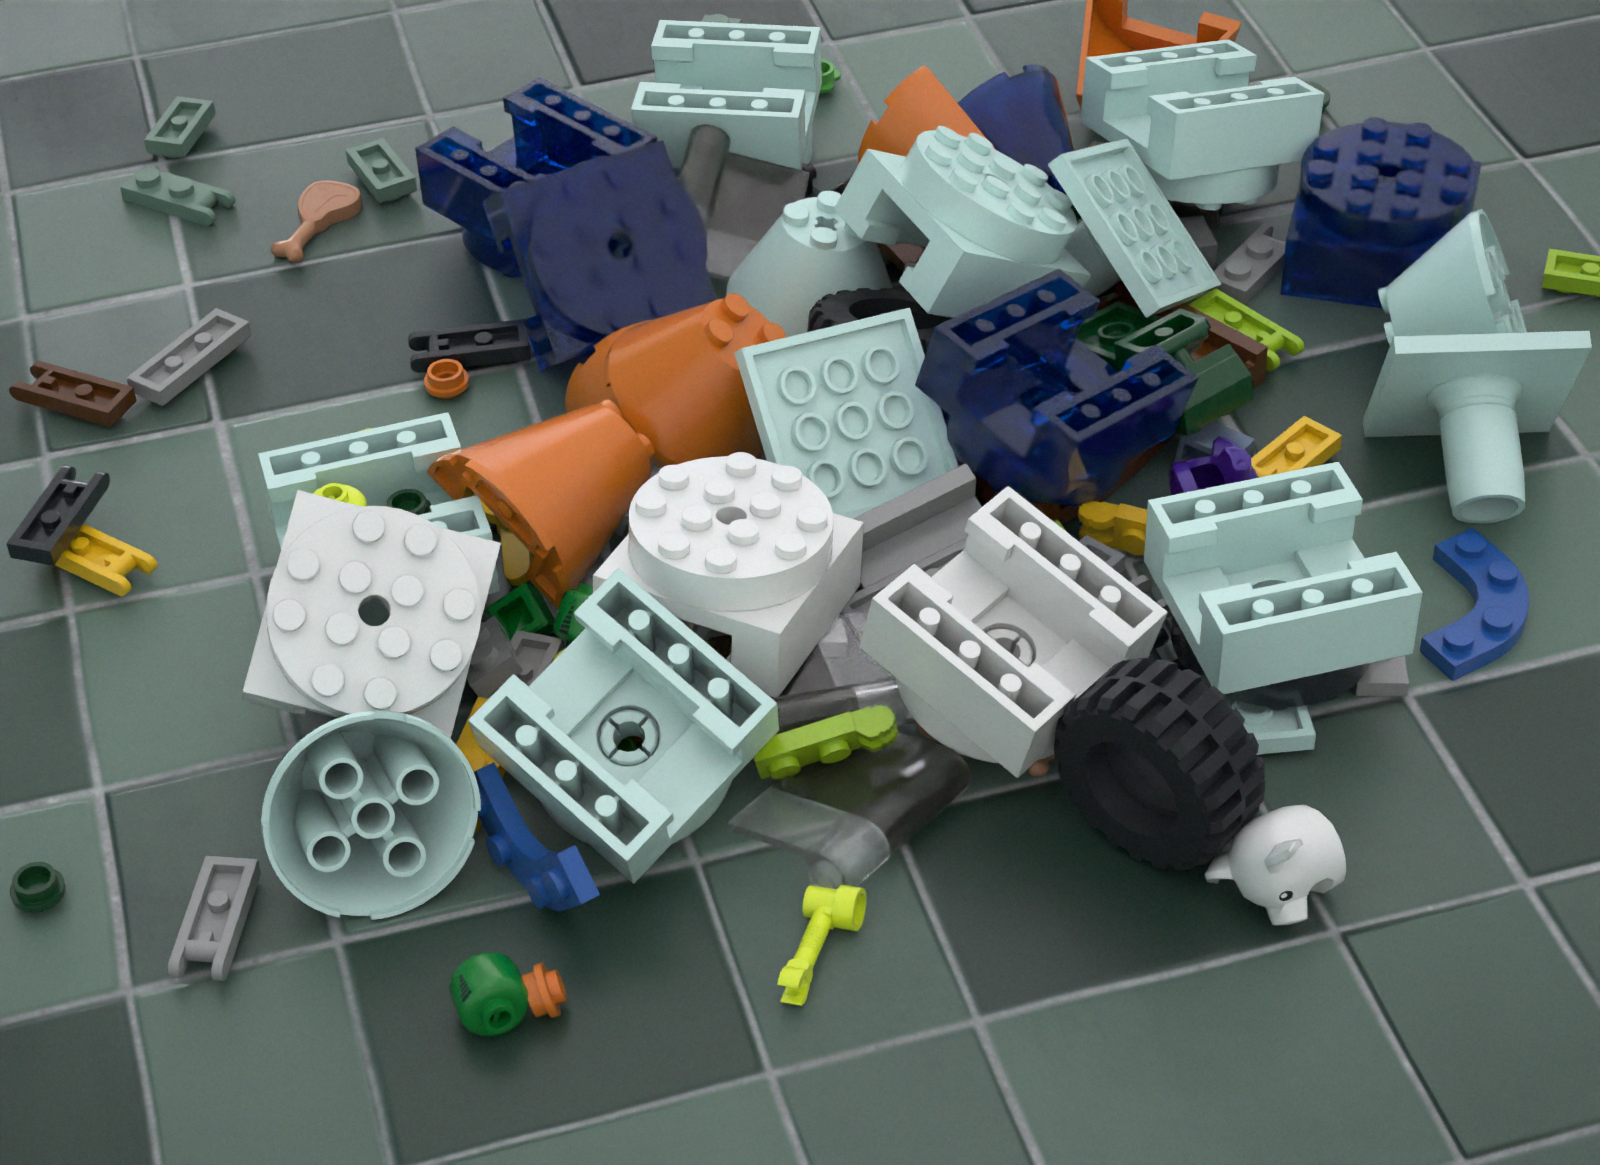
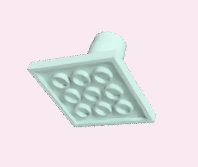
[1048,138,1221,318]
[734,307,959,519]
[1363,331,1592,524]

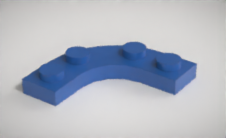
[1420,527,1529,681]
[474,762,600,911]

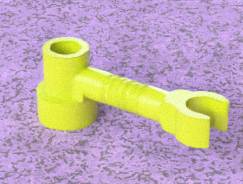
[777,885,867,1006]

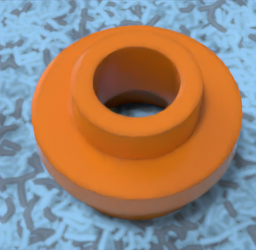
[424,359,469,399]
[522,962,567,1018]

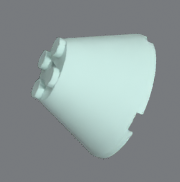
[726,191,894,337]
[1378,209,1527,345]
[261,711,481,920]

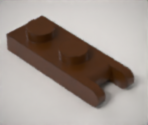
[9,361,137,427]

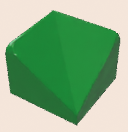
[485,582,555,641]

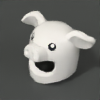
[1205,805,1346,925]

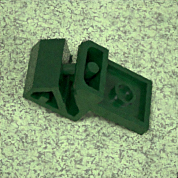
[1052,301,1253,436]

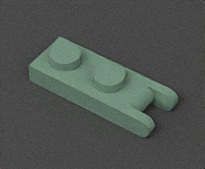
[120,166,236,226]

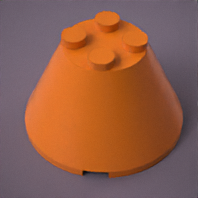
[604,293,786,465]

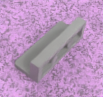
[853,463,982,589]

